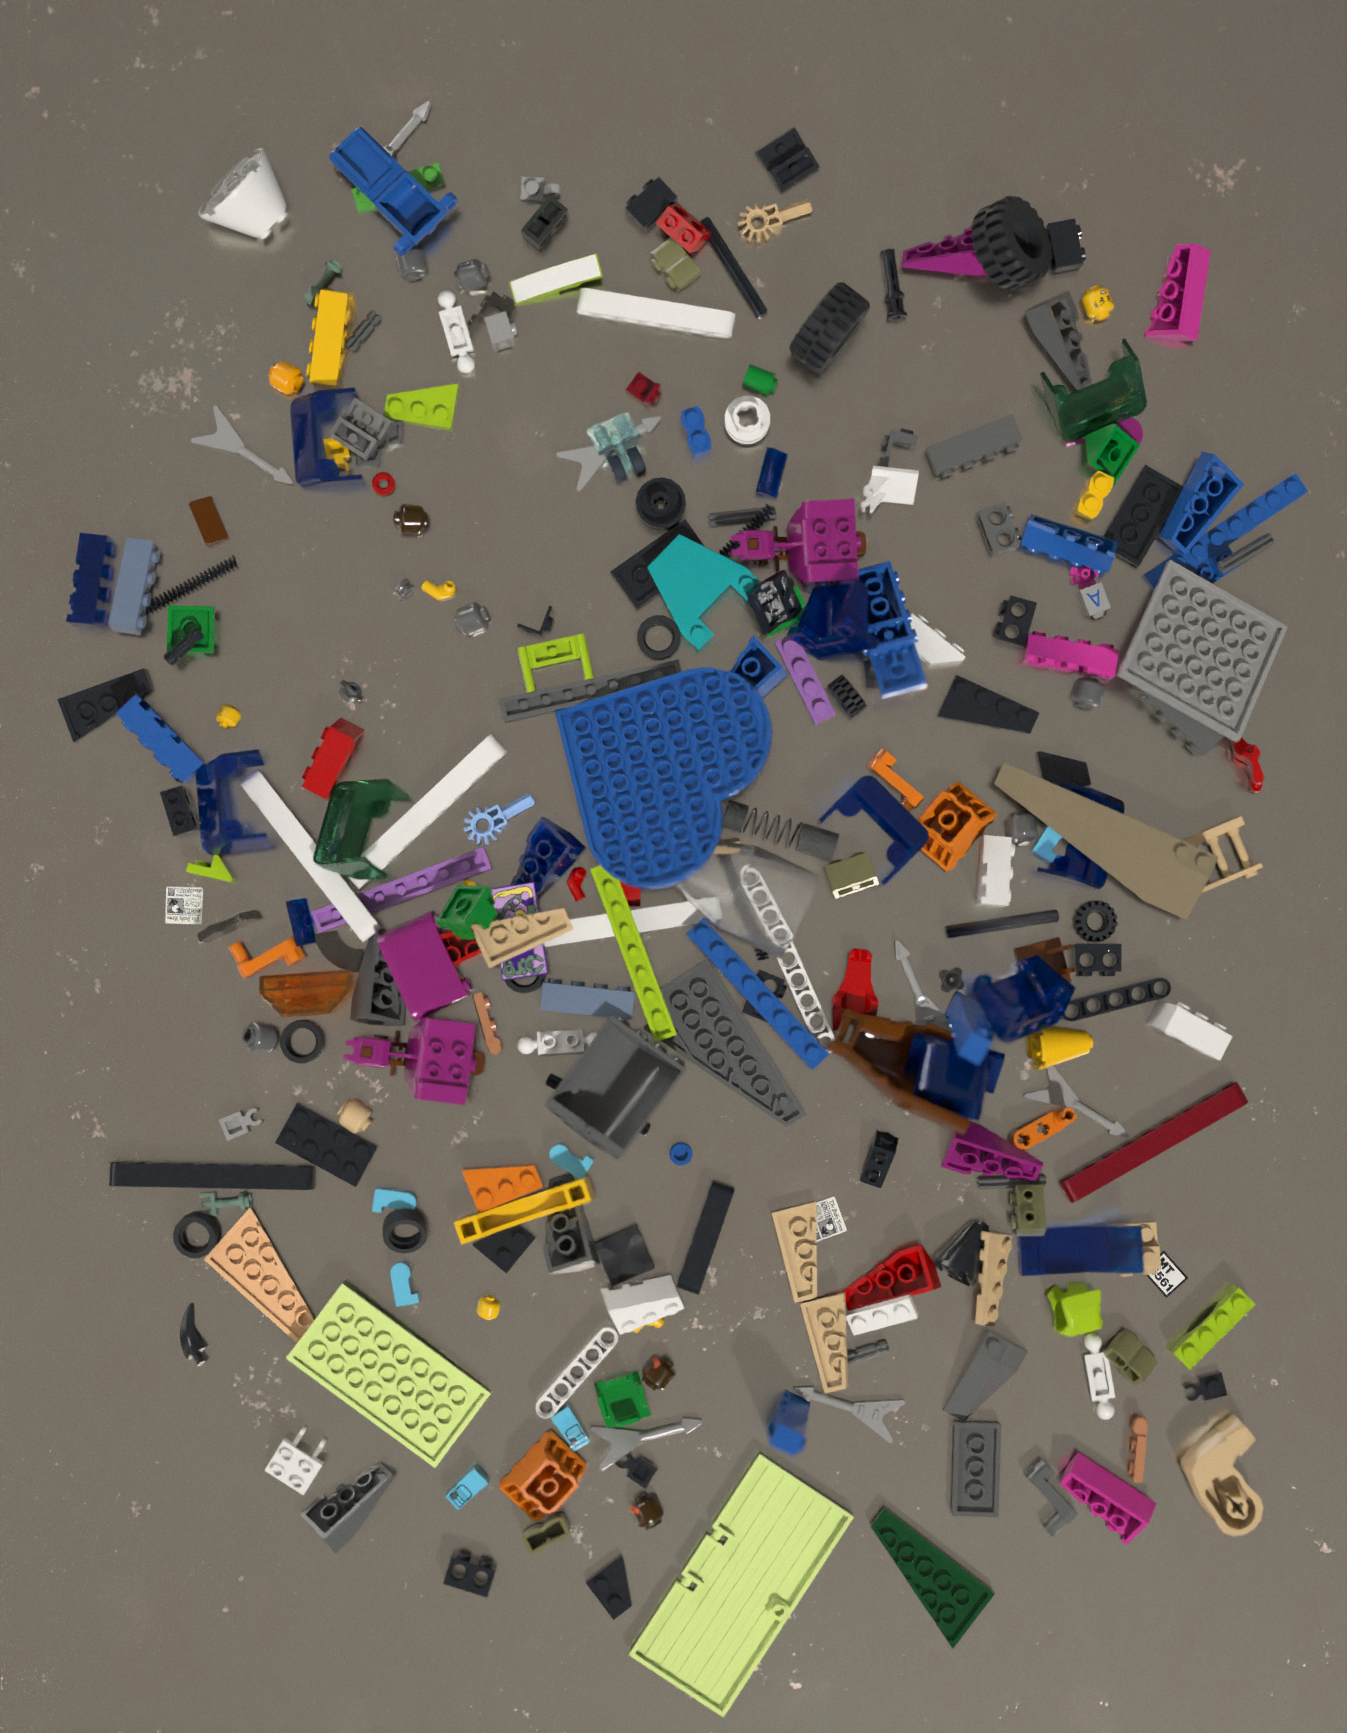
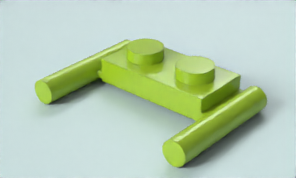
[517,633,594,693]

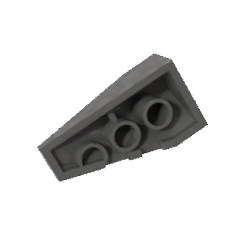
[1025,291,1092,390]
[544,1173,600,1274]
[300,1462,394,1554]

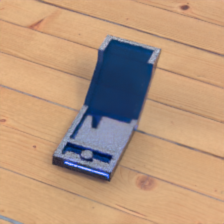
[1018,1225,1144,1276]

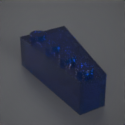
[66,533,114,629]

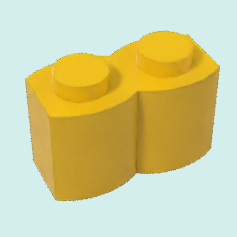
[1075,471,1114,522]

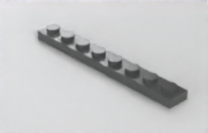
[499,659,681,722]

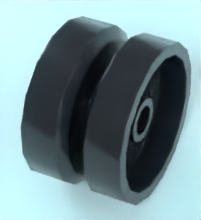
[635,477,686,532]

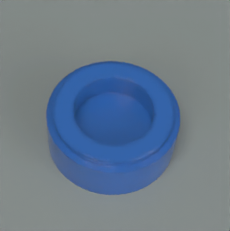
[669,1142,692,1166]

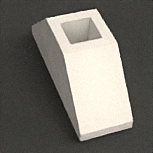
[910,613,966,666]

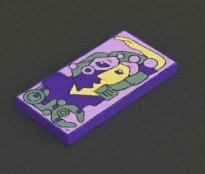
[490,882,549,981]

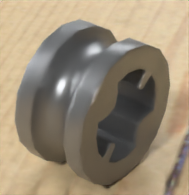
[392,578,415,601]

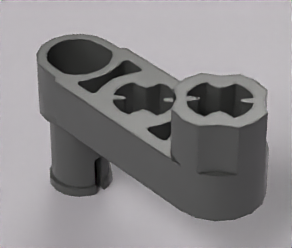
[1025,1459,1079,1537]

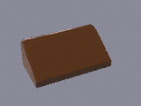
[188,496,229,547]

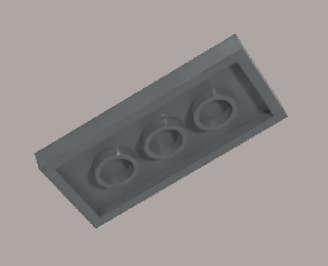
[951,1421,1001,1517]

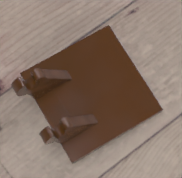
[1015,937,1078,993]

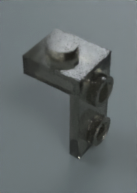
[467,291,517,336]

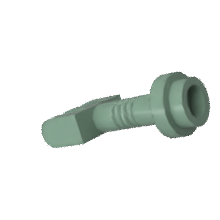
[305,259,342,307]
[200,1191,252,1216]

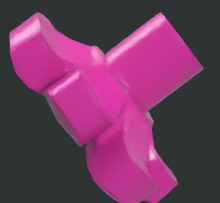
[1069,565,1099,590]

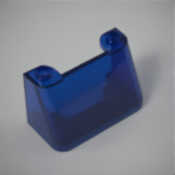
[972,955,1076,1044]

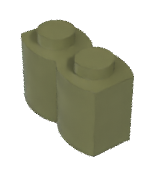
[650,237,701,292]
[1103,1330,1158,1385]
[521,1513,571,1554]

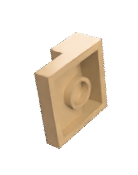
[1109,1221,1161,1277]

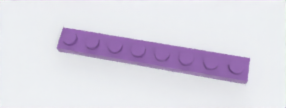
[311,847,492,933]

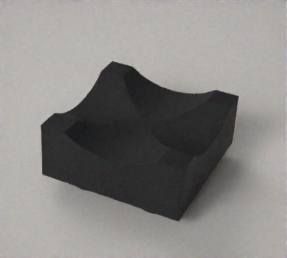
[594,1224,655,1287]

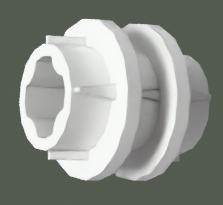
[725,396,770,444]

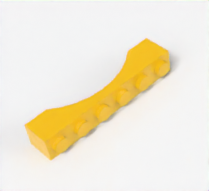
[454,1176,596,1244]

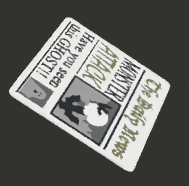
[165,887,203,924]
[816,1197,847,1242]

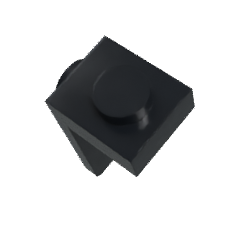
[860,1131,899,1188]

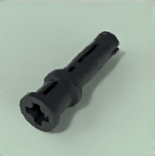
[880,249,908,321]

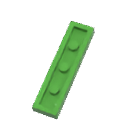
[351,162,446,213]

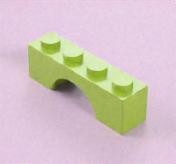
[1170,1285,1256,1370]

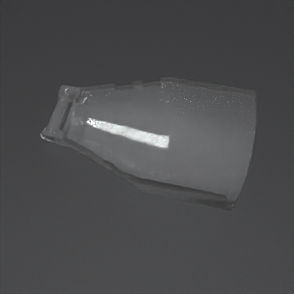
[673,841,820,959]

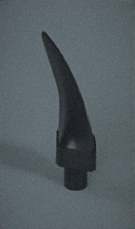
[180,1303,206,1366]

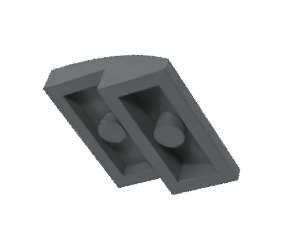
[328,397,394,460]

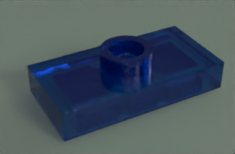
[756,447,788,498]
[286,898,316,947]

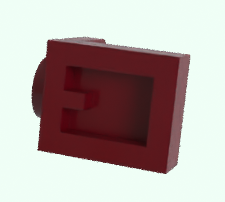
[625,371,662,407]

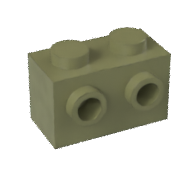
[824,852,879,898]
[1010,1185,1046,1236]

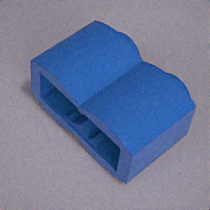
[681,406,711,459]

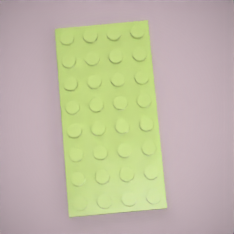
[286,1283,491,1468]

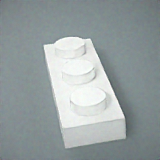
[846,1294,919,1335]

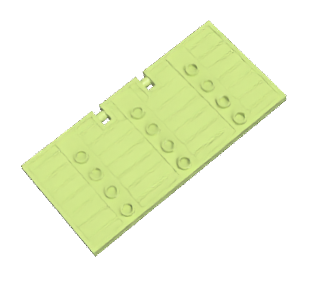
[629,1453,854,1718]

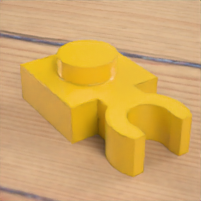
[322,438,350,477]

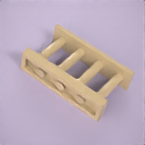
[1182,816,1263,893]

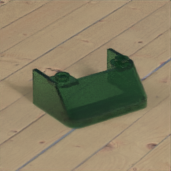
[1040,338,1147,442]
[313,779,409,880]

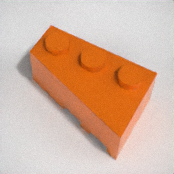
[462,1164,544,1213]

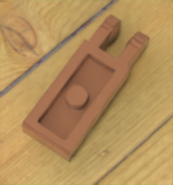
[472,992,502,1055]
[1129,1415,1148,1483]

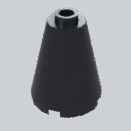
[933,1220,990,1287]

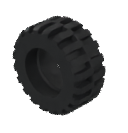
[971,196,1053,290]
[789,282,870,373]

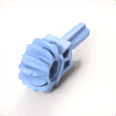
[463,793,535,845]

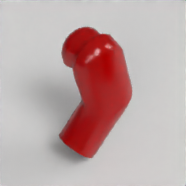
[567,867,586,902]

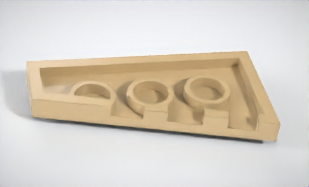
[471,908,574,968]
[772,1201,817,1303]
[975,1231,1012,1326]
[800,1292,849,1393]

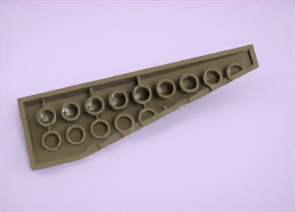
[994,763,1218,920]

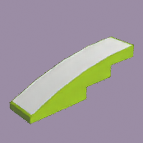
[509,253,603,305]

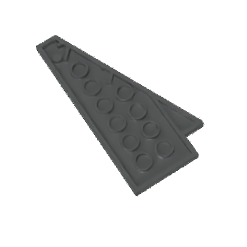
[643,959,806,1127]

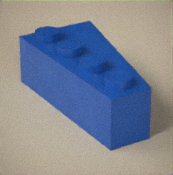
[1159,451,1244,555]
[730,635,788,698]
[116,694,206,783]

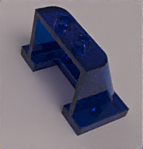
[787,578,880,660]
[903,1032,1005,1121]

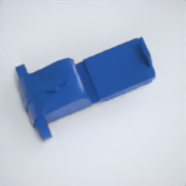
[329,127,459,256]

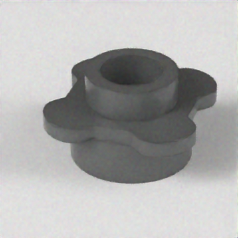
[339,680,362,703]
[940,967,965,992]

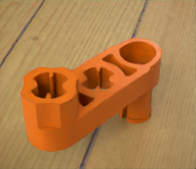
[867,748,924,823]
[228,936,306,979]
[1008,1108,1077,1150]

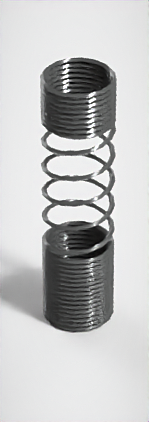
[722,800,840,861]

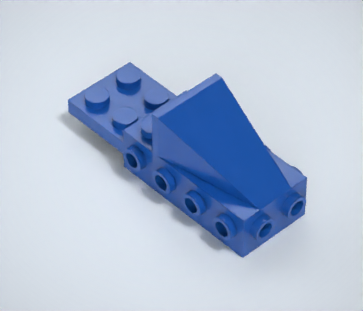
[843,561,927,699]

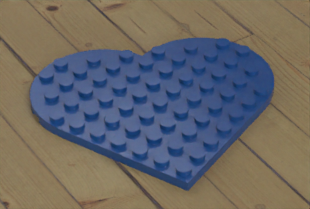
[555,667,772,889]

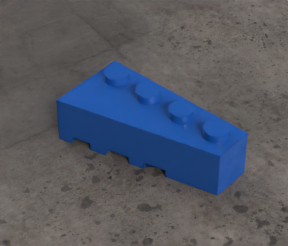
[944,991,998,1065]
[766,1389,811,1457]

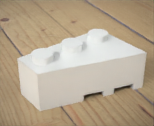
[976,835,1015,907]
[1146,999,1233,1061]
[601,1275,684,1335]

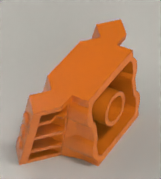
[909,781,997,872]
[498,1431,587,1522]

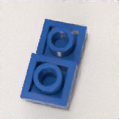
[1191,546,1241,584]

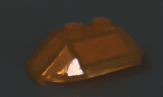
[259,970,353,1017]

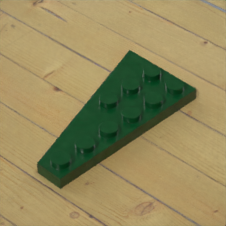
[870,1507,995,1649]

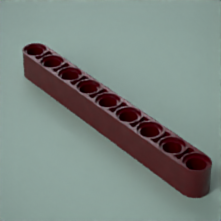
[1059,1082,1249,1203]

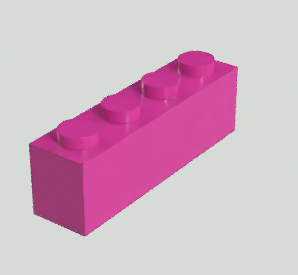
[1145,243,1211,341]
[1021,631,1119,679]
[1060,1453,1157,1545]

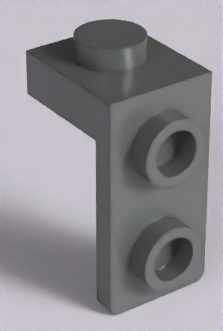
[878,429,918,467]

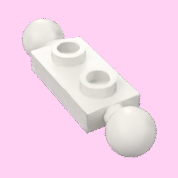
[438,289,475,373]
[517,1029,598,1057]
[1083,1332,1115,1420]

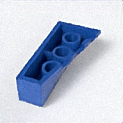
[1021,514,1119,573]

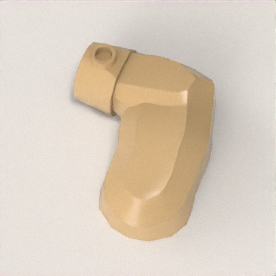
[1180,1414,1264,1536]

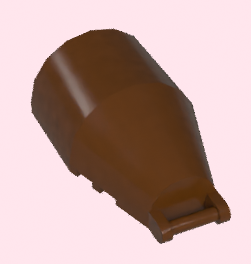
[828,1009,998,1135]

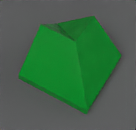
[1085,424,1140,484]

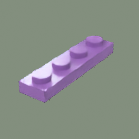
[774,632,836,725]

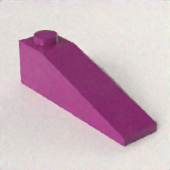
[902,227,988,276]
[941,1122,1043,1181]

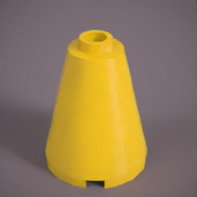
[1026,1024,1093,1070]

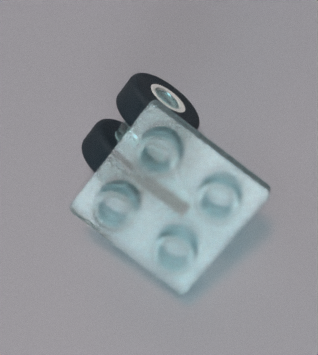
[587,412,646,483]

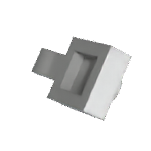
[520,177,561,203]

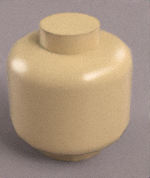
[337,1099,372,1133]

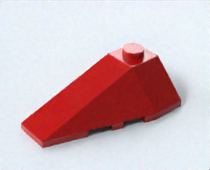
[843,1245,941,1311]

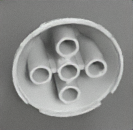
[198,148,288,239]

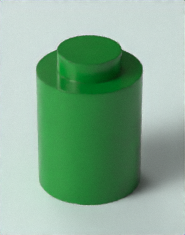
[742,364,778,395]

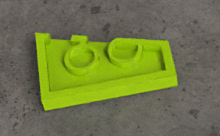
[384,383,459,430]

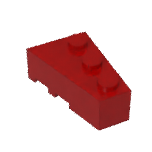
[302,717,365,799]

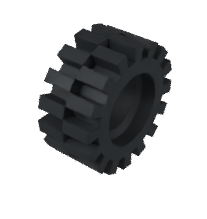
[827,674,867,718]
[1074,900,1118,942]

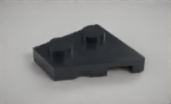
[1036,751,1091,790]
[472,1224,536,1273]
[586,1555,632,1620]

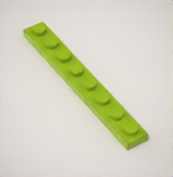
[590,865,677,1043]

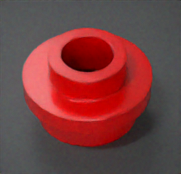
[372,472,395,495]

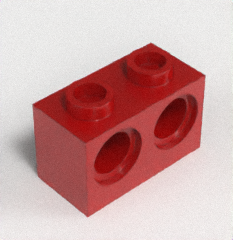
[655,203,712,253]

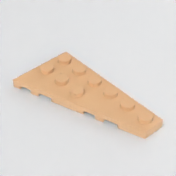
[204,1207,315,1343]

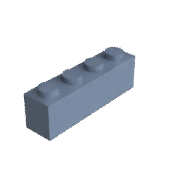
[108,537,160,635]
[540,978,635,1020]

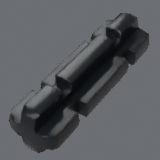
[163,627,204,666]

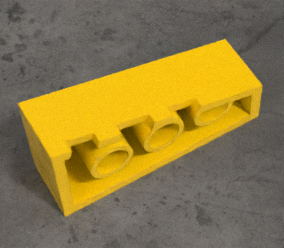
[306,288,354,386]

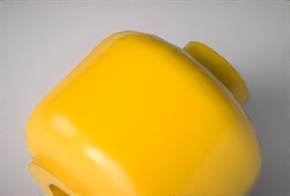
[216,705,241,729]
[476,1295,501,1320]

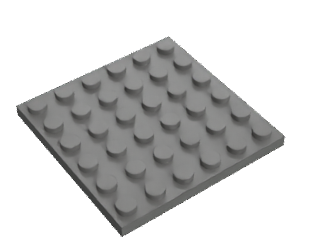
[1117,560,1288,742]

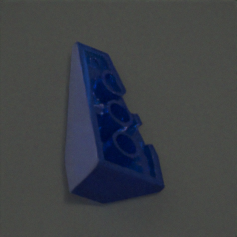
[510,817,585,900]

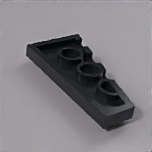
[937,675,1040,734]

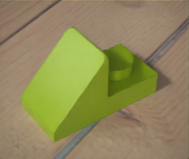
[186,850,235,883]

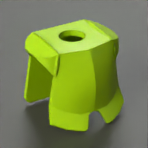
[1047,1282,1103,1337]

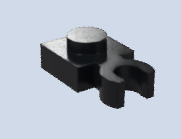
[1183,1372,1227,1401]
[615,1452,659,1489]

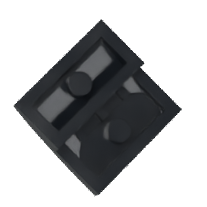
[755,127,820,191]
[746,570,802,634]

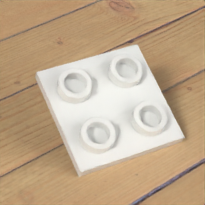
[861,466,919,513]
[264,1426,327,1495]

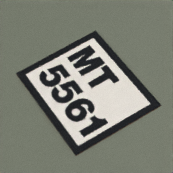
[1146,1251,1188,1298]

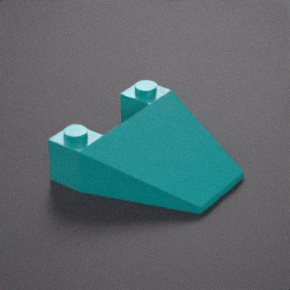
[647,534,761,650]

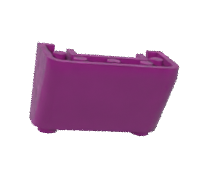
[377,910,472,1021]

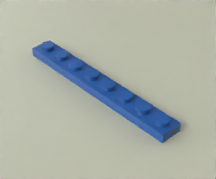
[1143,472,1308,591]
[687,918,829,1070]

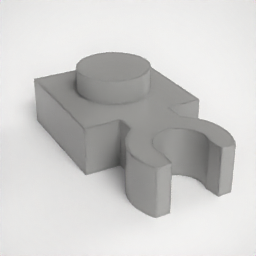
[219,1108,263,1141]

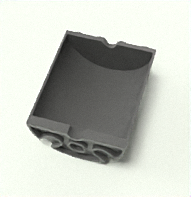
[545,1015,686,1160]

